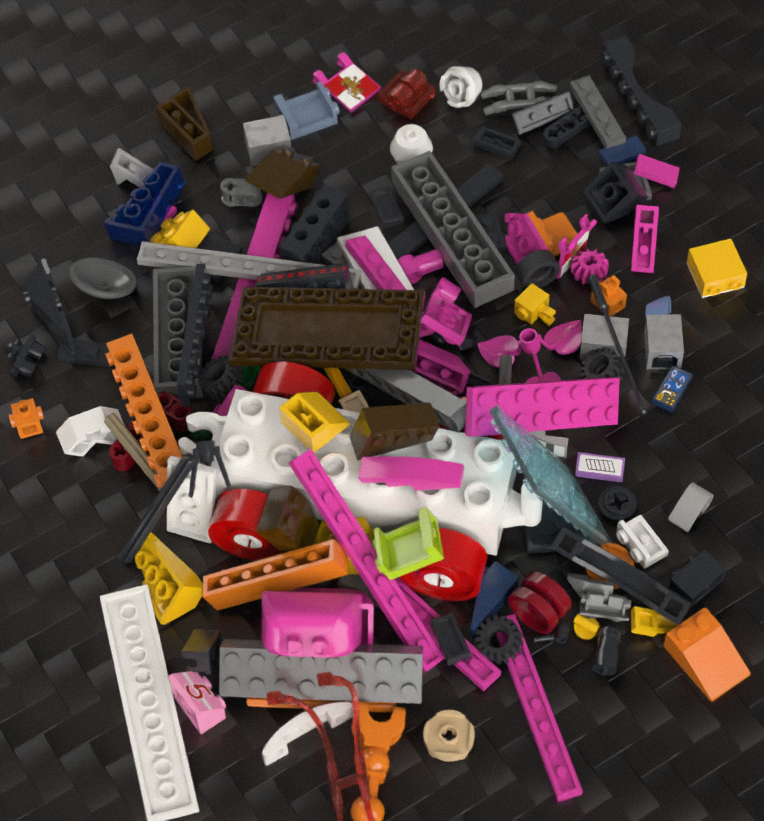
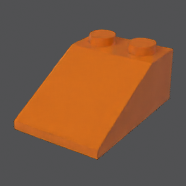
[664,607,751,702]

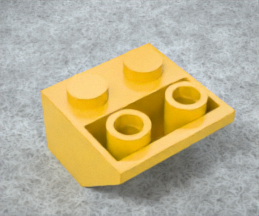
[150,210,210,248]
[279,392,350,453]

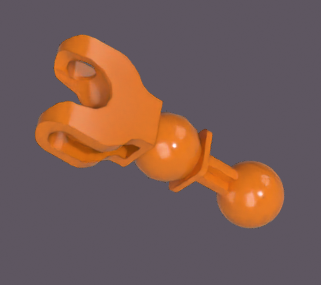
[351,700,406,821]

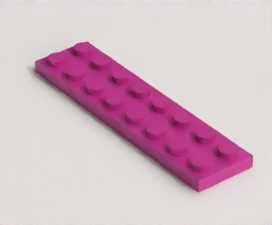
[465,377,620,437]

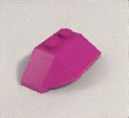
[410,339,471,395]

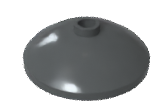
[69,258,136,299]

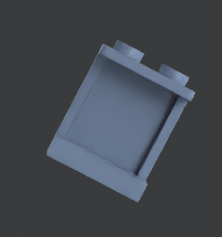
[274,81,339,140]

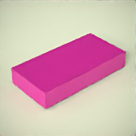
[633,154,680,188]

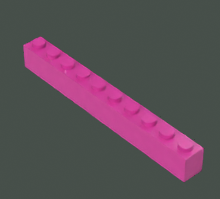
[210,193,298,369]

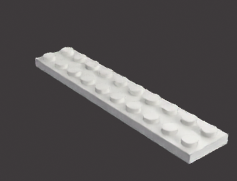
[100,585,199,821]

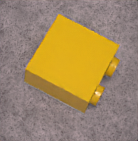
[687,239,747,298]

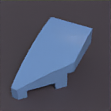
[646,296,671,315]

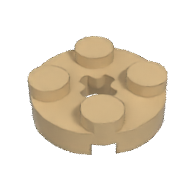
[424,710,475,761]

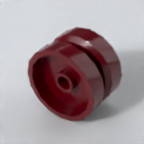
[508,571,572,634]

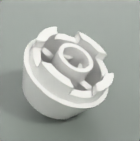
[440,66,482,108]
[390,125,433,164]

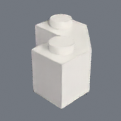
[56,406,125,456]

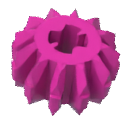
[571,248,609,285]

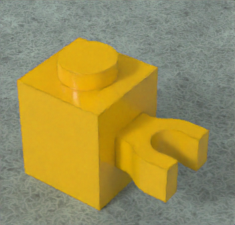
[514,283,556,326]

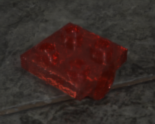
[377,69,436,119]

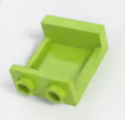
[372,506,444,580]

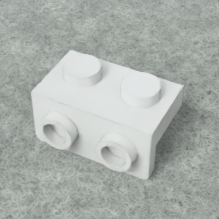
[616,515,669,569]

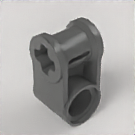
[220,178,262,207]

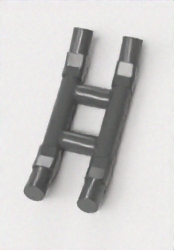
[481,81,557,116]

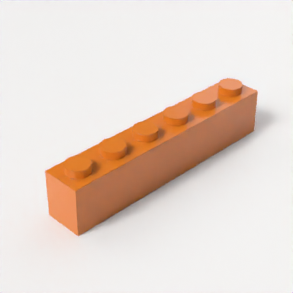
[203,539,348,611]

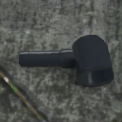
[534,625,569,644]

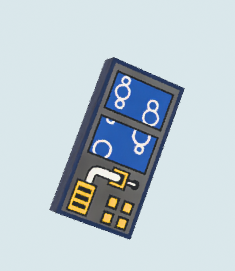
[652,365,693,413]

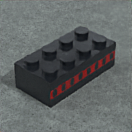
[255,263,354,289]

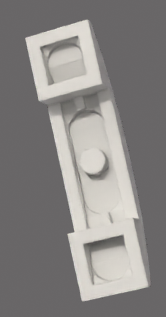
[262,702,353,766]

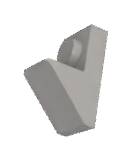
[110,148,154,190]

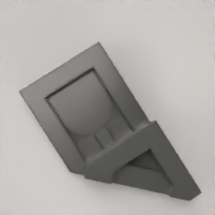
[567,573,614,603]

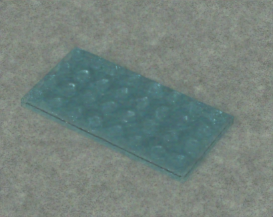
[489,405,612,546]

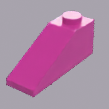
[631,205,659,273]

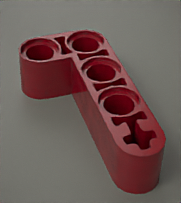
[109,392,192,471]

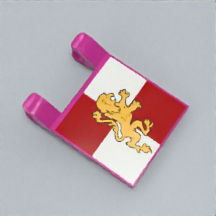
[313,52,381,112]
[557,214,597,278]

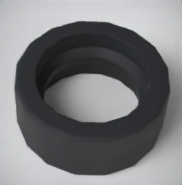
[515,249,560,289]

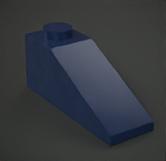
[470,561,519,640]

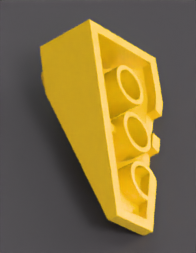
[134,532,203,625]

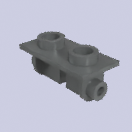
[579,591,631,622]

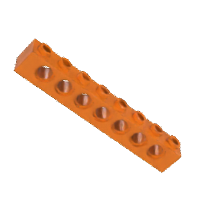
[105,334,182,488]

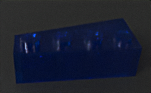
[104,162,185,246]

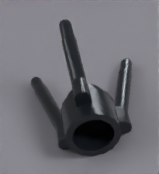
[189,441,231,498]

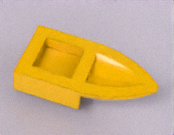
[630,606,678,637]

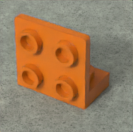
[526,211,578,257]

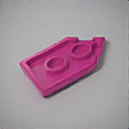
[505,213,548,264]

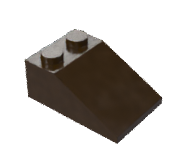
[245,146,320,199]
[256,485,320,553]

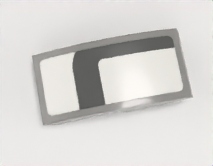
[521,430,568,458]

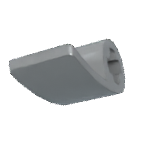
[668,482,714,532]

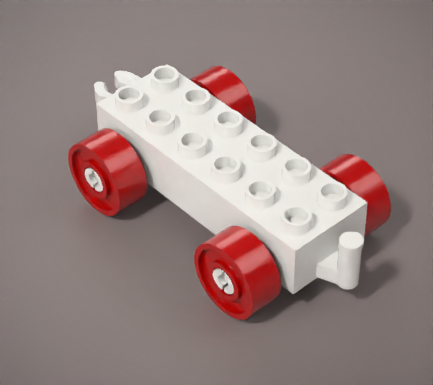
[178,362,545,601]

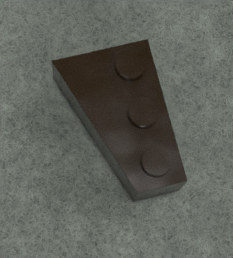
[155,86,213,161]
[349,402,439,461]

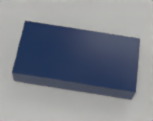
[598,135,647,167]

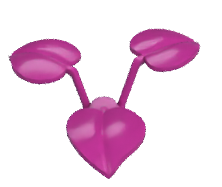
[478,320,582,383]

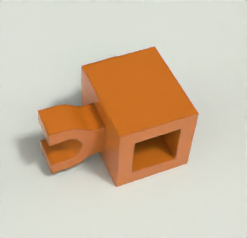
[591,275,627,317]

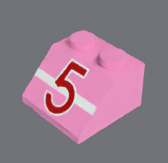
[168,671,226,734]

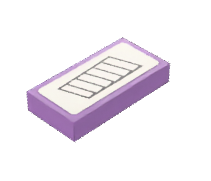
[575,452,625,482]

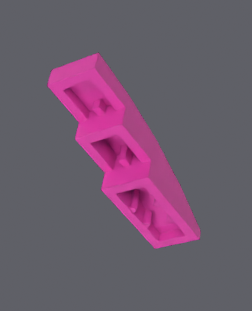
[358,456,465,491]

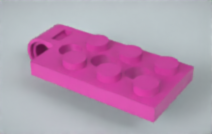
[422,277,472,346]

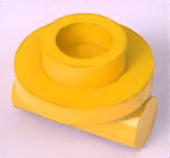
[574,614,600,640]

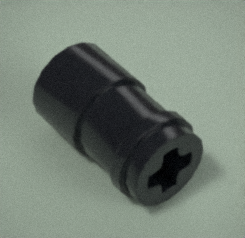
[592,627,621,676]

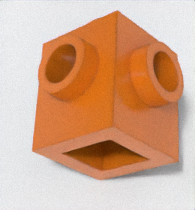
[9,398,44,439]

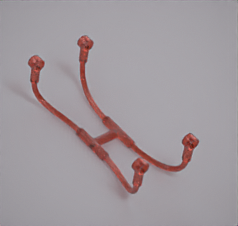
[266,672,375,821]

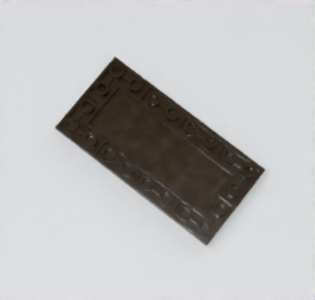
[229,287,425,370]

